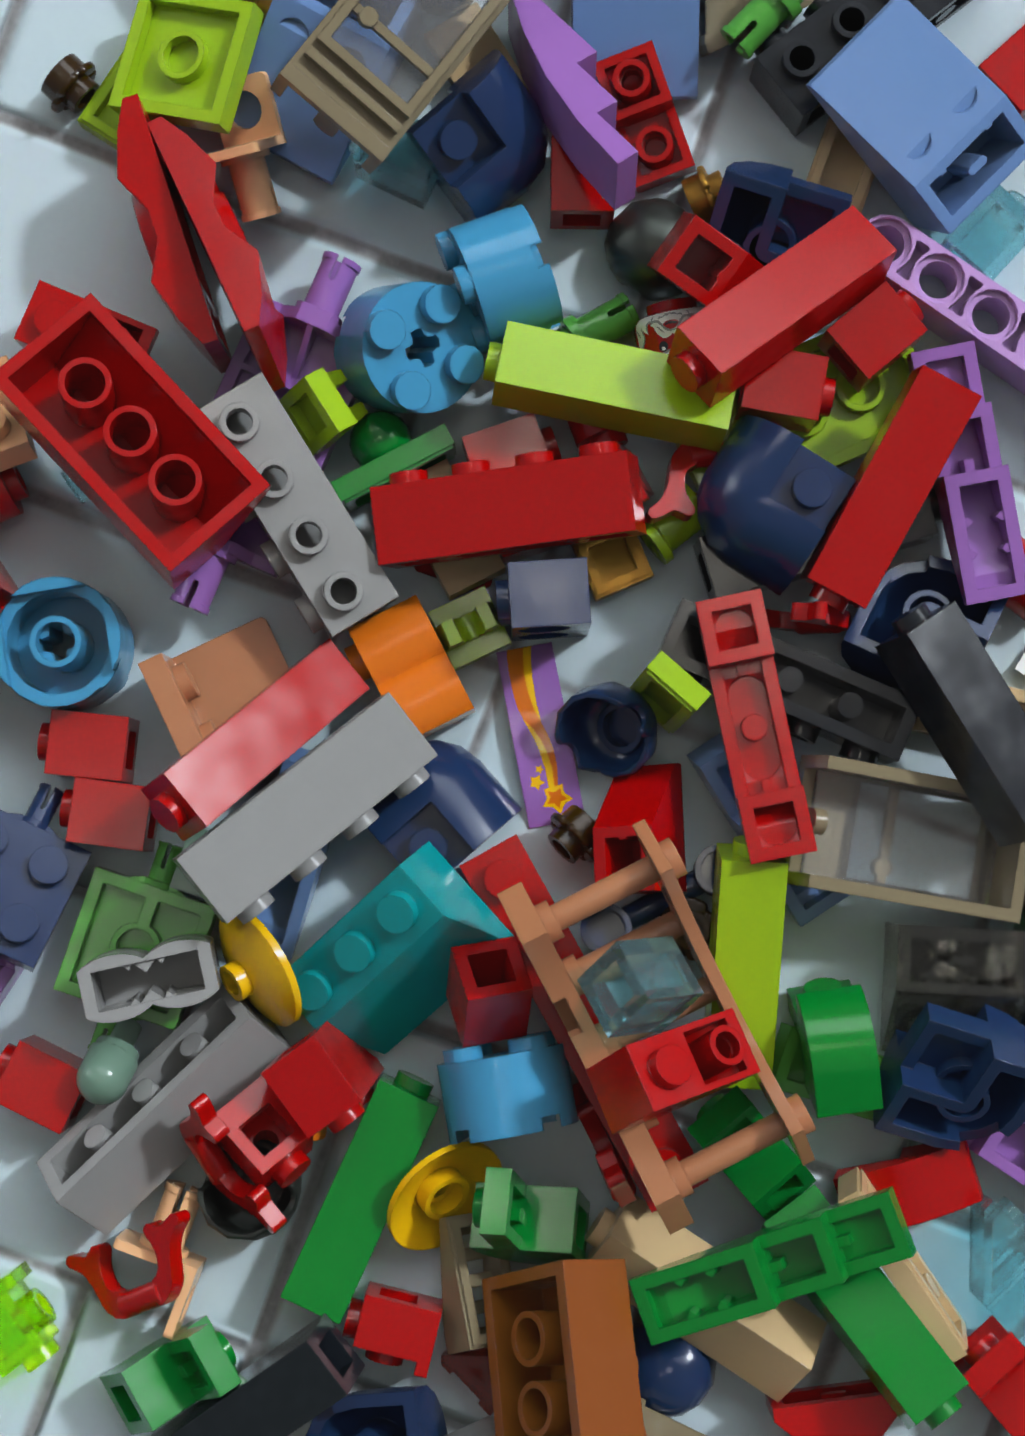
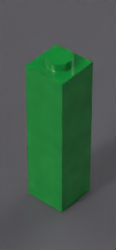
[280,1070,441,1325]
[761,1184,969,1431]

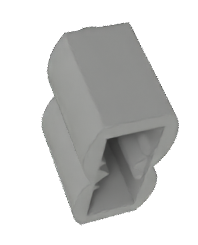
[76,934,222,1023]

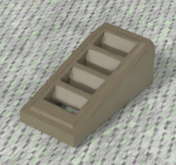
[439,1213,512,1355]

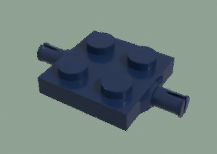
[0,783,92,972]

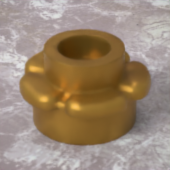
[681,166,723,224]

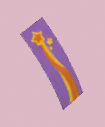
[496,642,584,829]

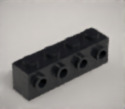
[749,0,972,137]
[655,598,918,764]

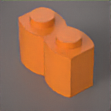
[344,595,475,738]

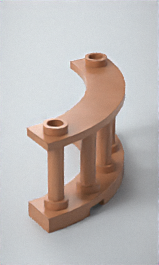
[497,819,816,1235]

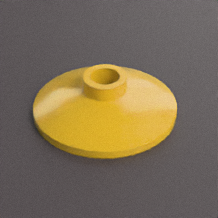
[219,916,302,1027]
[387,1141,502,1250]

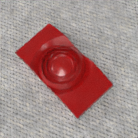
[117,94,232,374]
[147,117,287,392]

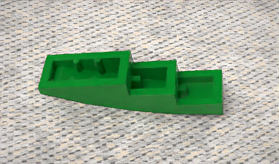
[628,1186,917,1346]

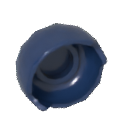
[554,682,657,778]
[633,1322,716,1418]

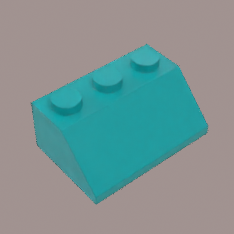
[291,841,514,1054]

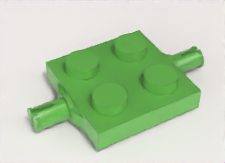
[53,840,217,1049]

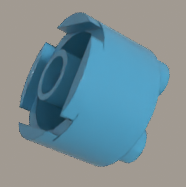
[434,204,563,354]
[334,281,485,413]
[0,577,134,711]
[437,1030,579,1144]

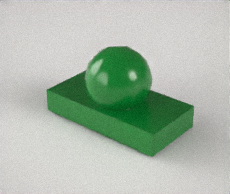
[331,411,457,513]

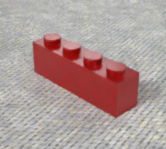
[369,441,647,569]

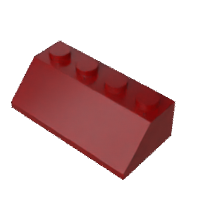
[0,293,271,589]

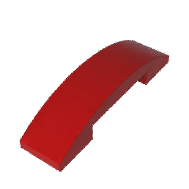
[695,588,817,864]

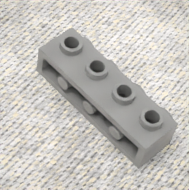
[200,372,399,639]
[172,692,438,925]
[36,984,291,1236]

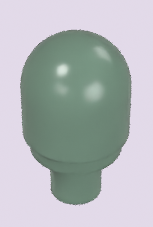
[76,1019,142,1105]

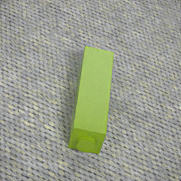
[483,321,736,452]
[704,835,789,1090]

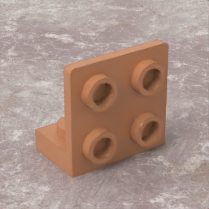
[138,617,289,756]

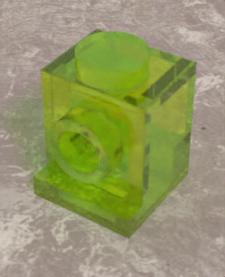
[0,1261,61,1377]

